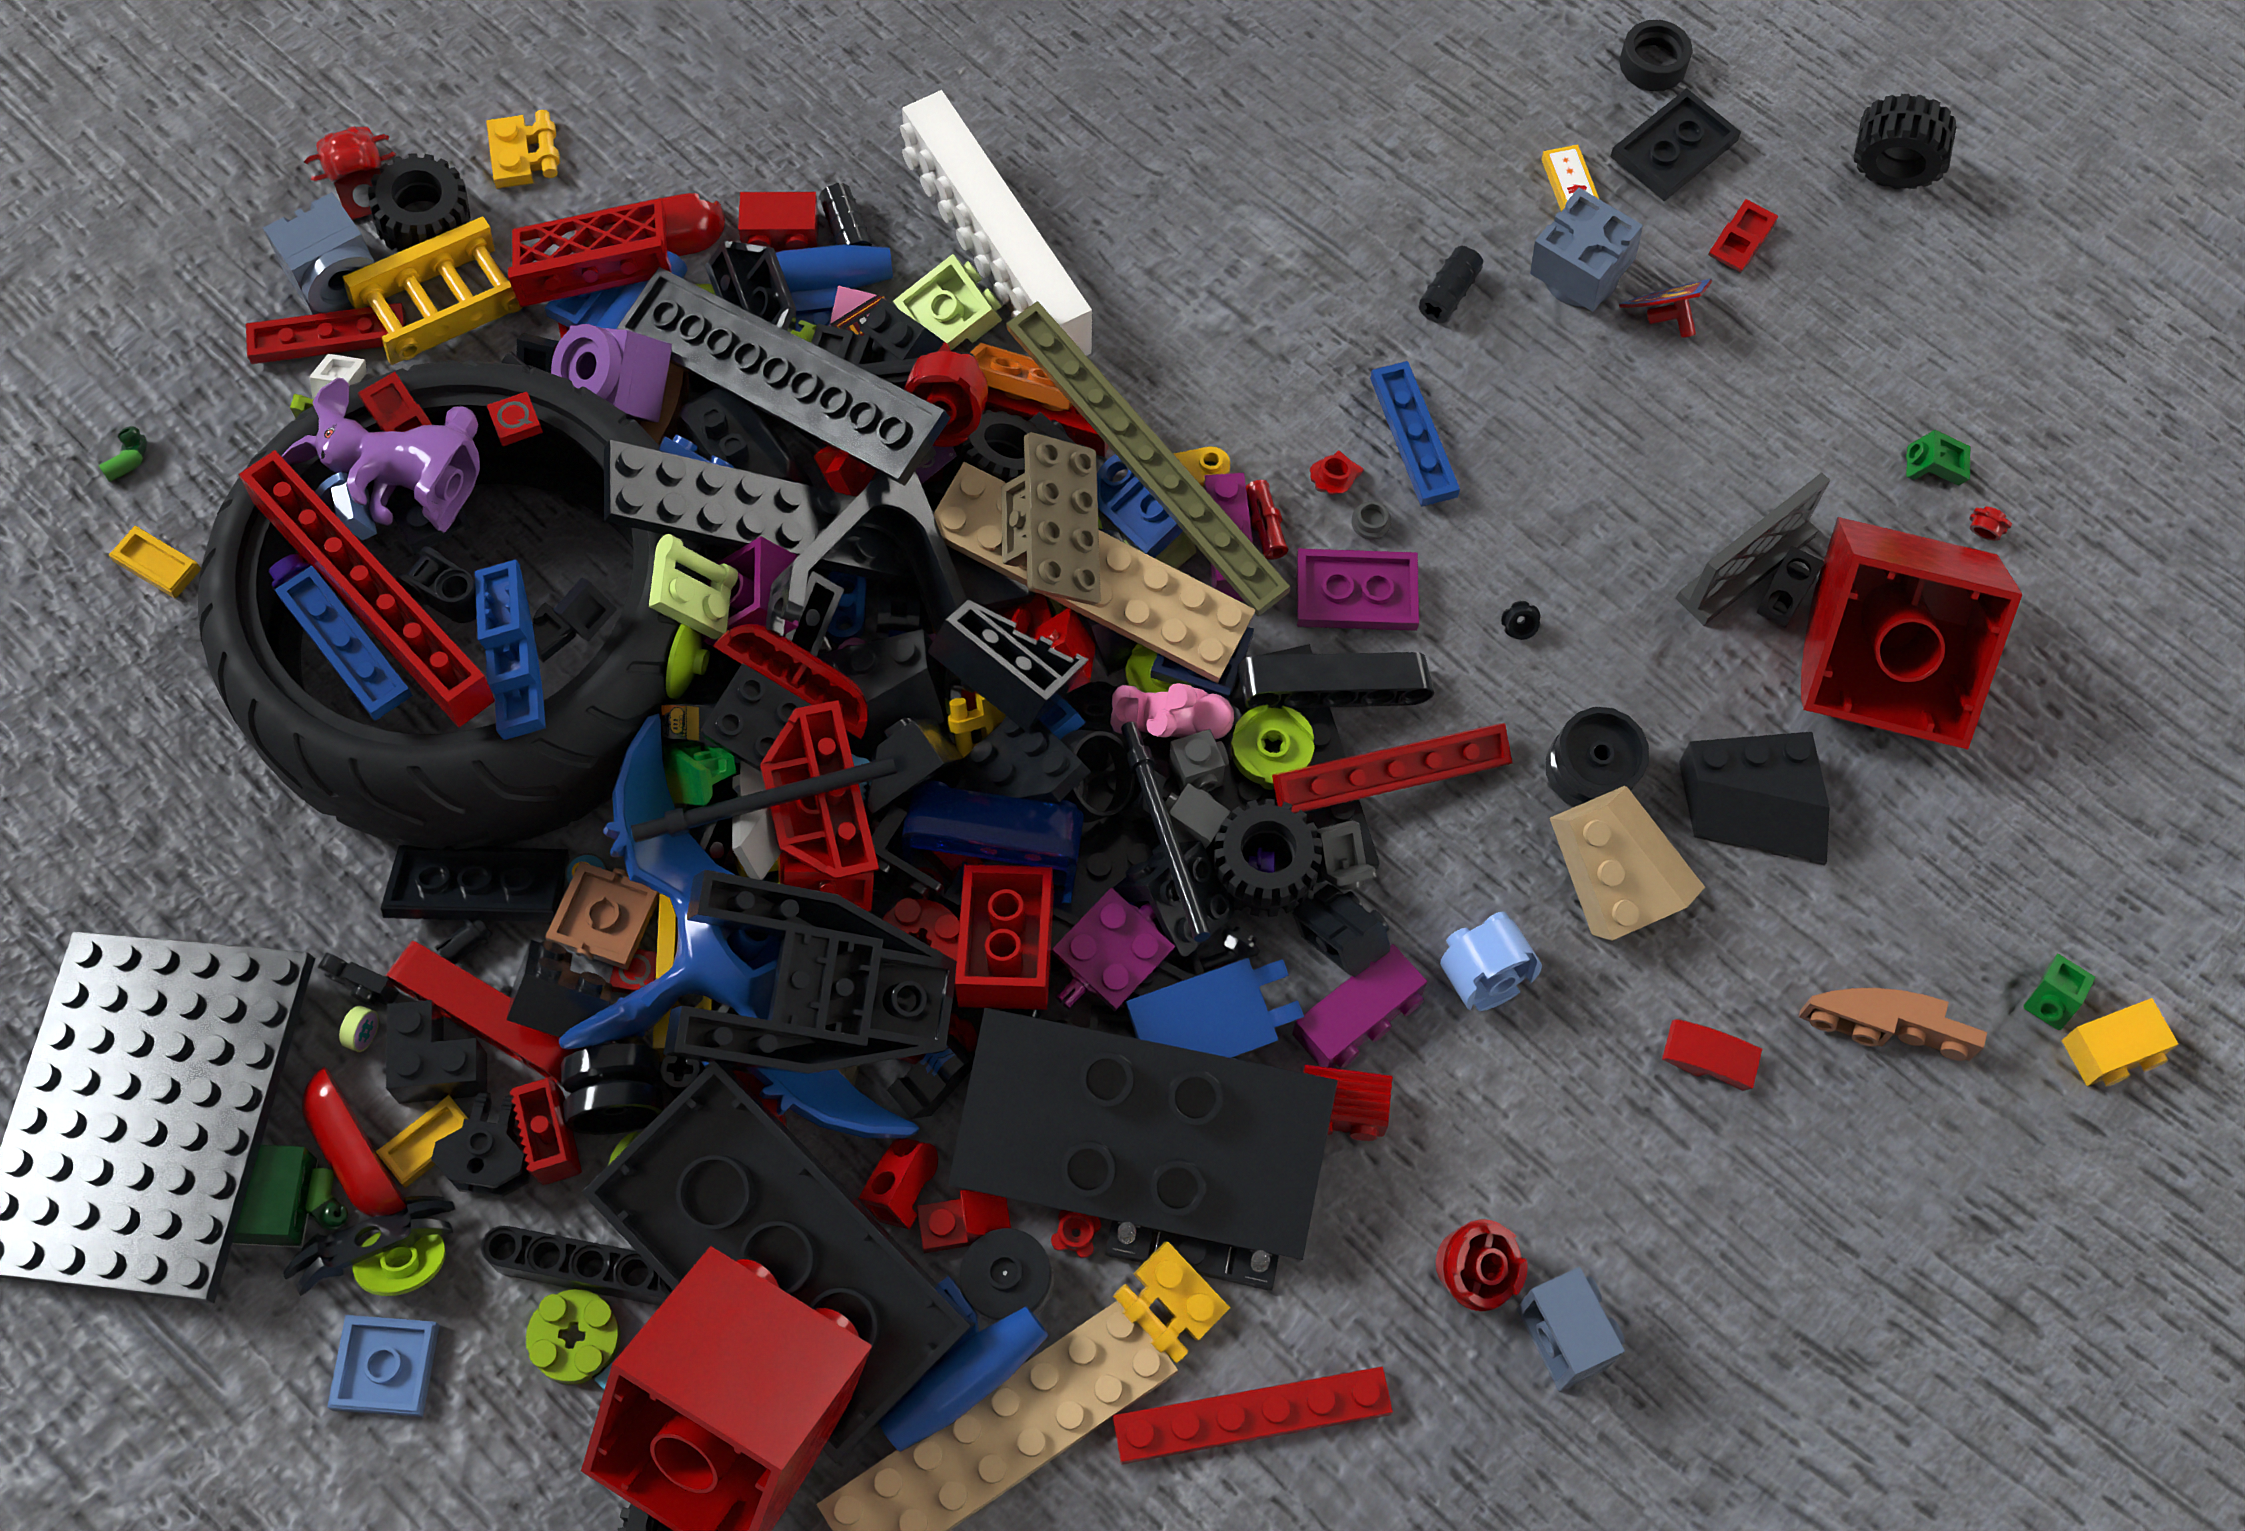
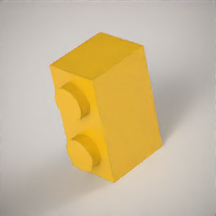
[2061,998,2179,1087]

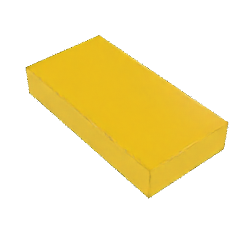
[109,526,201,599]
[376,1095,468,1188]

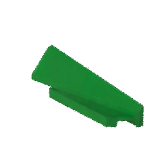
[662,739,736,806]

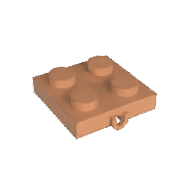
[545,861,660,970]

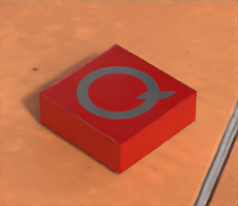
[487,391,543,446]
[609,949,657,994]

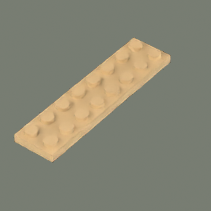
[933,462,1256,684]
[816,1301,1178,1531]

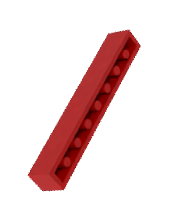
[238,450,495,728]

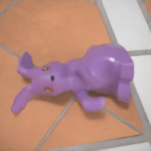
[281,378,480,533]

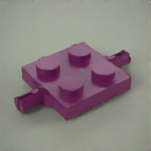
[1051,888,1175,1012]

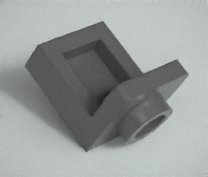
[1316,820,1376,890]

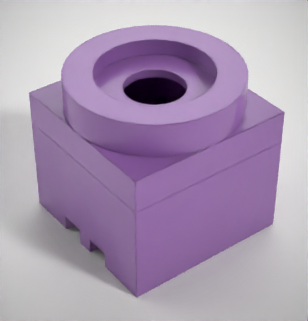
[551,324,672,423]

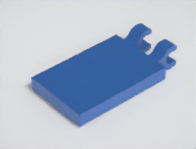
[1124,958,1304,1058]

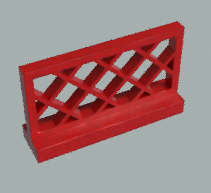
[508,198,672,307]

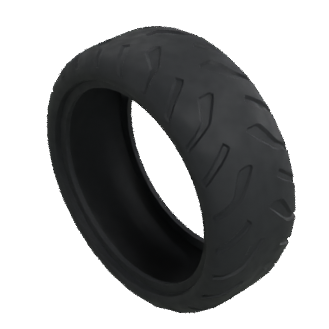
[198,360,709,850]

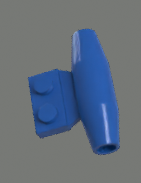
[776,244,893,332]
[545,251,687,329]
[879,1276,1049,1452]

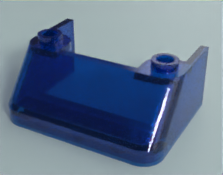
[901,781,1084,903]

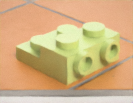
[893,254,1002,350]

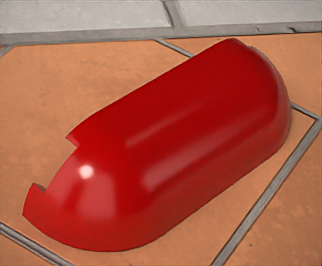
[574,193,725,256]
[713,624,868,739]
[302,1066,406,1217]

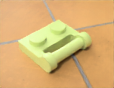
[649,534,738,640]

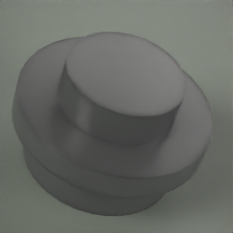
[1351,501,1391,540]

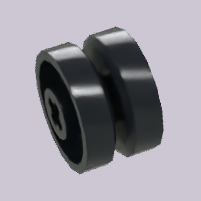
[1546,707,1649,807]
[560,1044,664,1135]

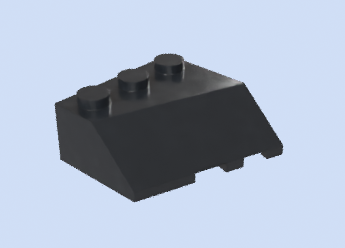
[1679,732,1830,865]

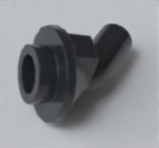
[1200,926,1260,973]

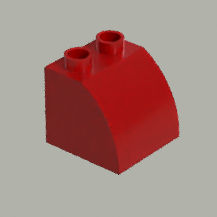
[1801,517,2022,750]
[581,1246,872,1531]

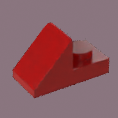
[814,446,876,497]
[917,1190,1011,1254]

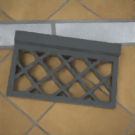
[1676,472,1830,626]

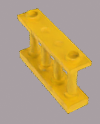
[342,216,523,366]

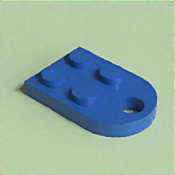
[1097,454,1183,558]

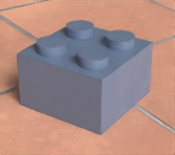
[1516,1267,1625,1392]

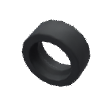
[1619,20,1693,91]

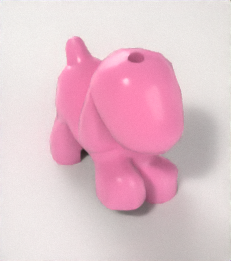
[1110,683,1234,740]

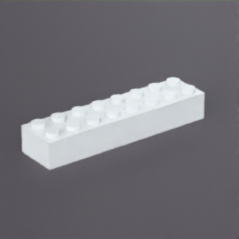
[900,90,1092,356]

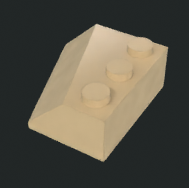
[1550,786,1705,941]

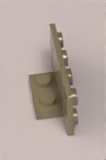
[1001,432,1101,605]

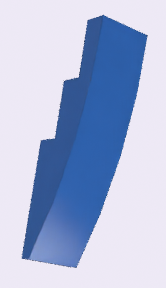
[475,559,546,740]

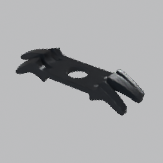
[283,1196,455,1296]

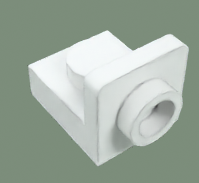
[309,354,367,399]

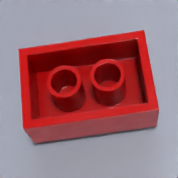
[955,864,1054,1010]

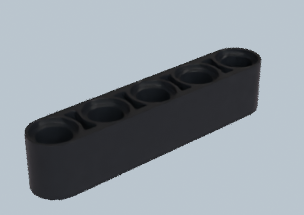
[1237,652,1434,709]
[481,1226,671,1306]

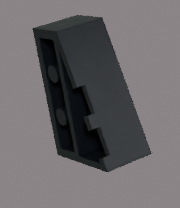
[927,600,1089,732]

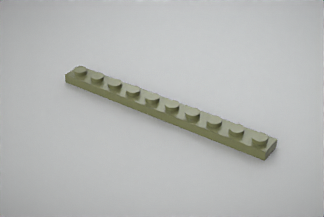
[1006,301,1290,617]

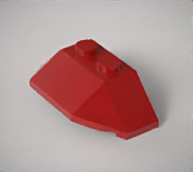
[760,700,879,880]

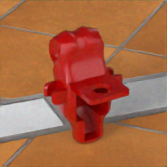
[304,126,396,220]

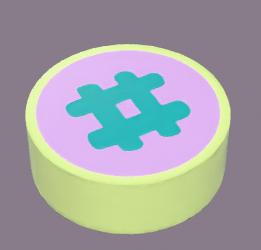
[339,1006,379,1052]

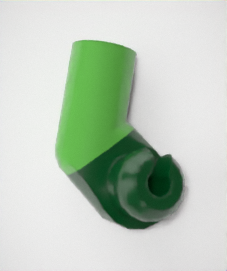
[99,426,147,482]
[305,1168,348,1230]

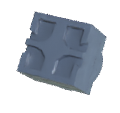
[1530,187,1643,312]
[263,192,375,314]

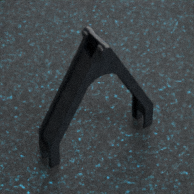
[766,471,975,701]

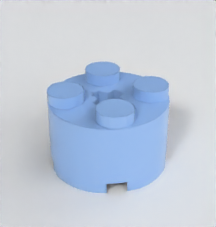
[1440,911,1542,1011]

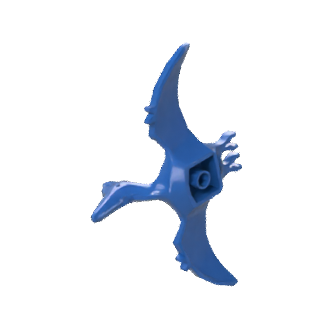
[559,714,920,1138]

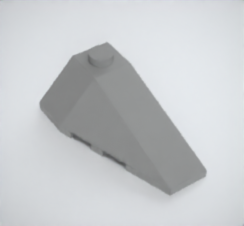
[732,756,782,880]

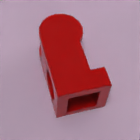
[858,1138,938,1230]

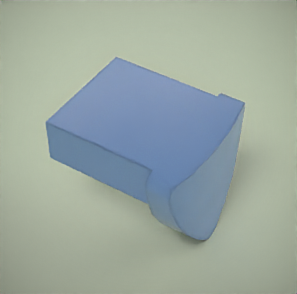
[315,472,377,540]

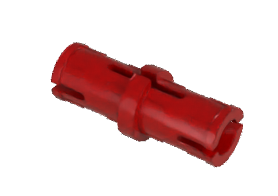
[1246,480,1289,560]

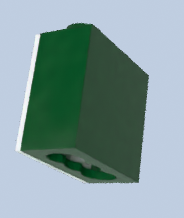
[232,1145,318,1248]

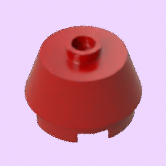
[1436,1219,1528,1311]

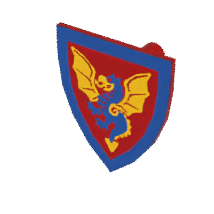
[1619,279,1712,338]

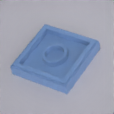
[327,1315,440,1417]

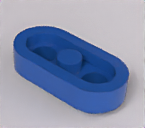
[826,571,867,644]

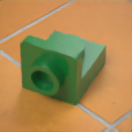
[1906,430,1971,486]
[2024,953,2096,1030]

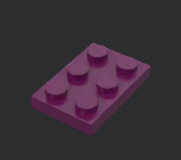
[1297,548,1419,631]

